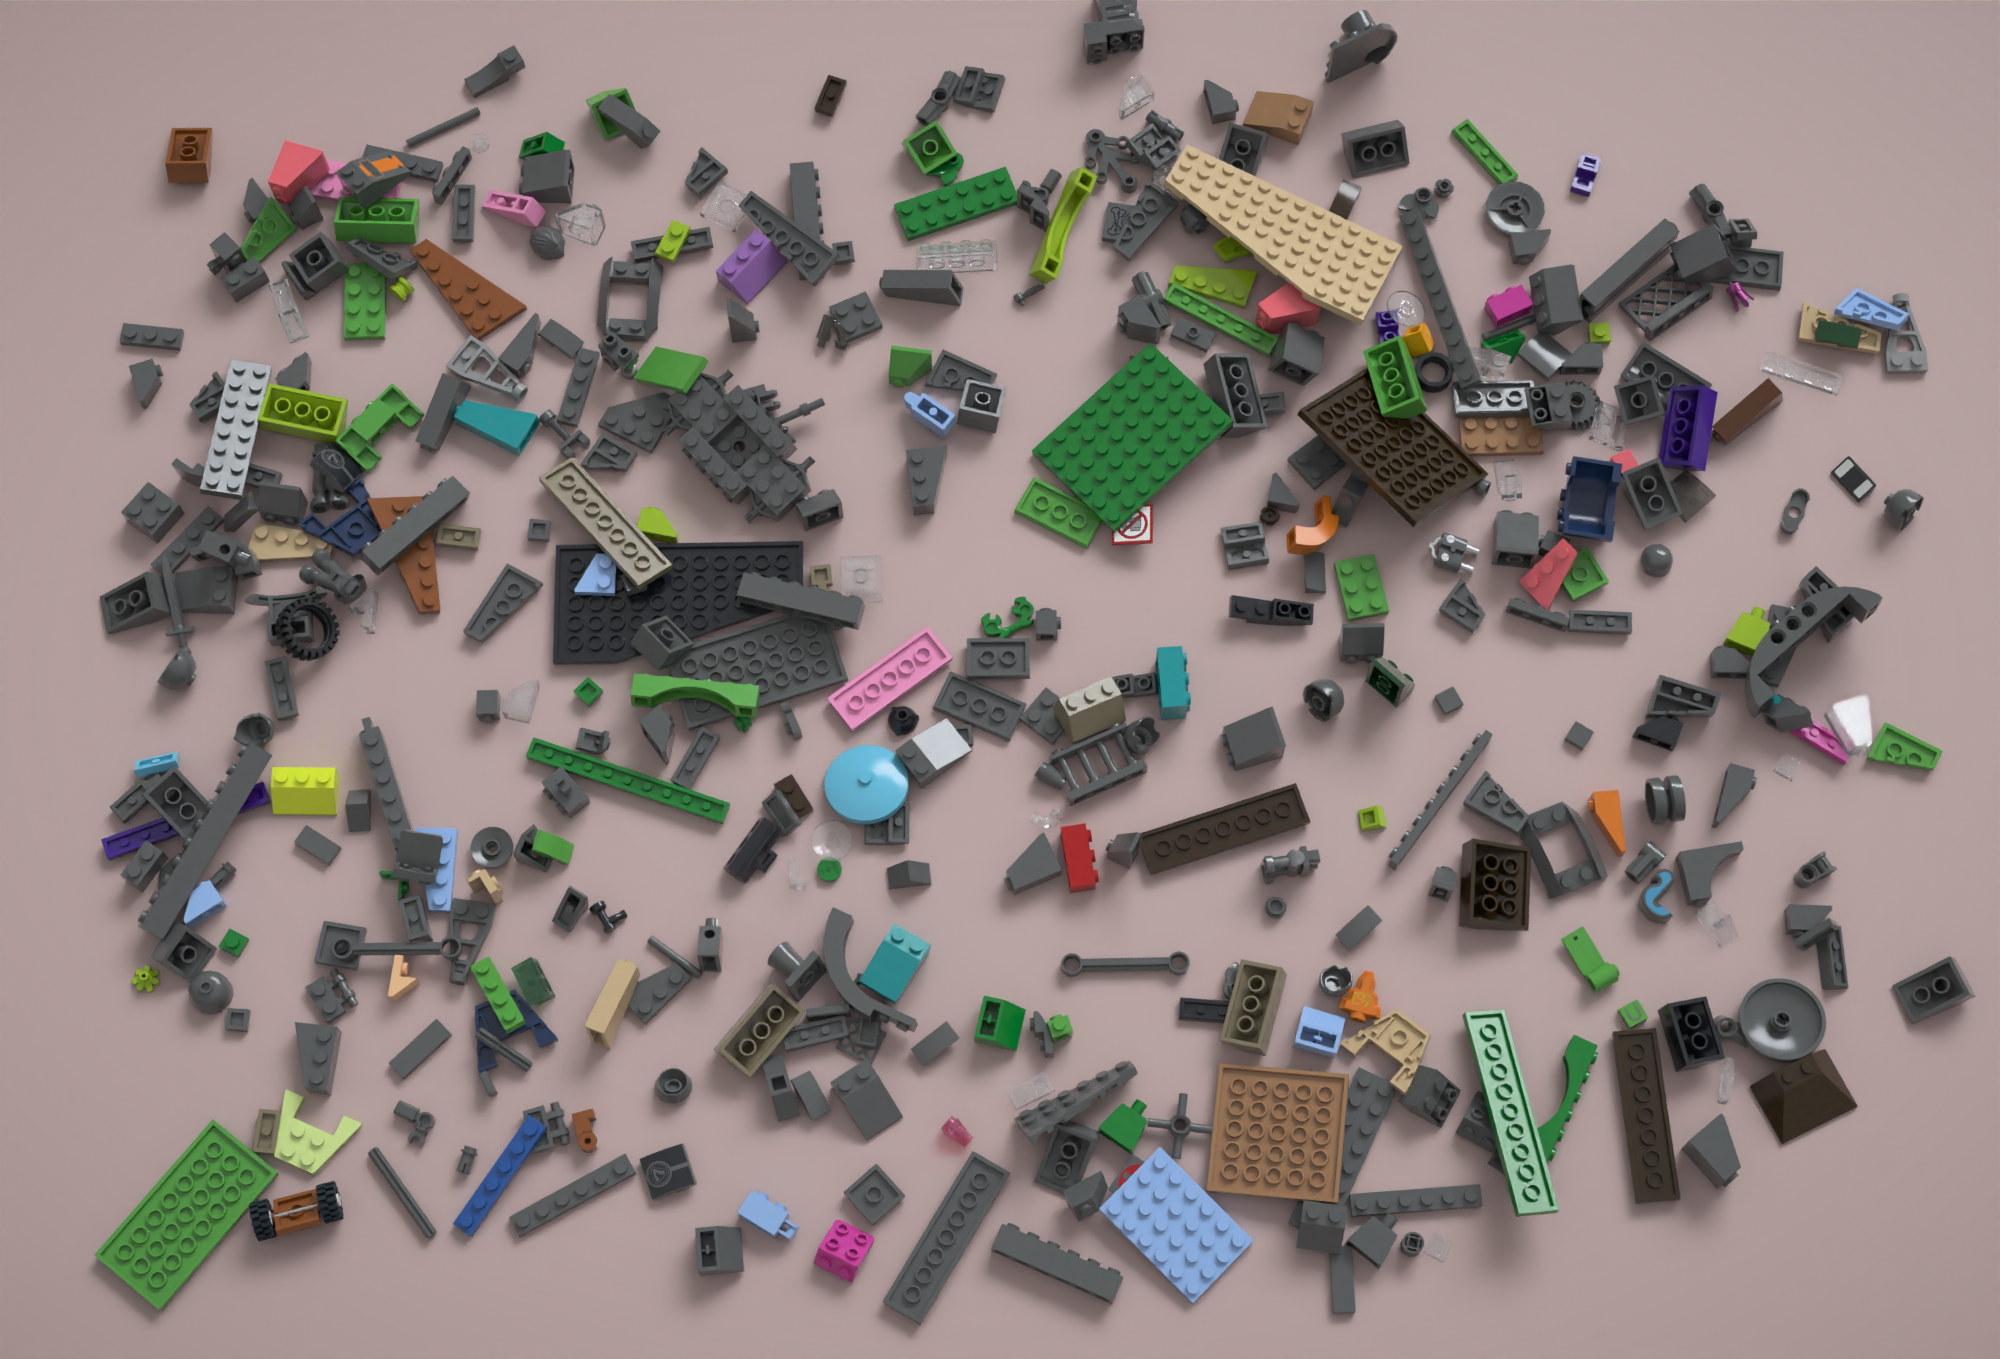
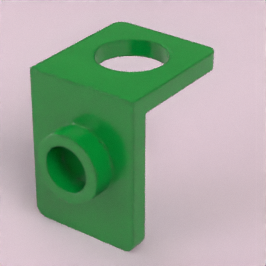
[379,871,409,901]

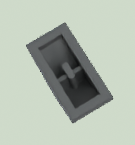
[1267,472,1300,513]
[345,789,371,832]
[887,860,931,889]

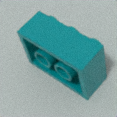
[1155,646,1191,720]

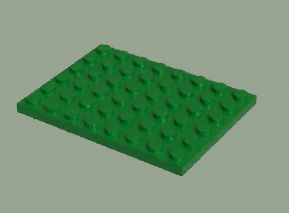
[1032,343,1234,533]

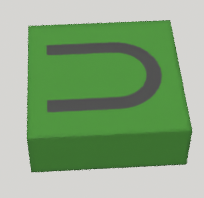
[1618,999,1648,1029]

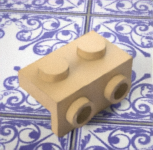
[467,869,503,904]

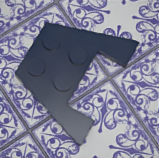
[298,478,381,557]
[475,989,558,1073]

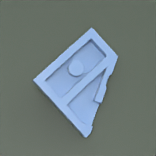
[575,554,617,596]

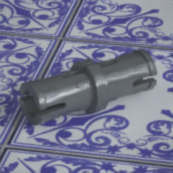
[1146,110,1185,142]

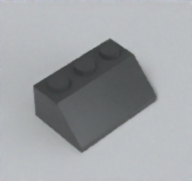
[1341,120,1410,177]
[1529,264,1583,336]

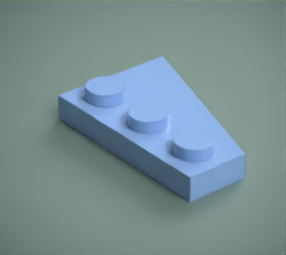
[1834,288,1909,330]

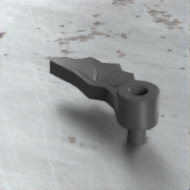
[1013,284,1045,306]

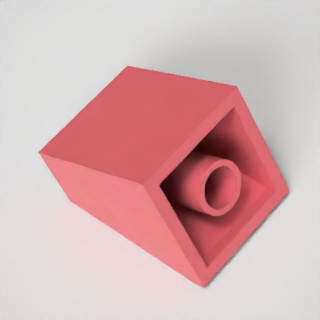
[268,140,330,204]
[1256,282,1322,334]

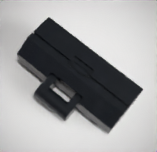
[723,817,783,884]

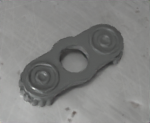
[1781,488,1810,534]

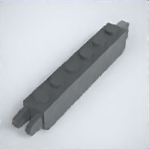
[359,717,413,852]

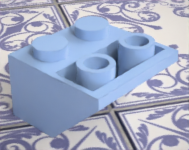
[1293,1006,1345,1059]

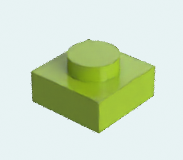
[1587,322,1611,344]

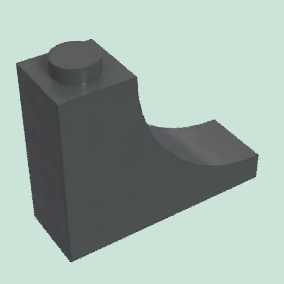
[1676,841,1743,907]

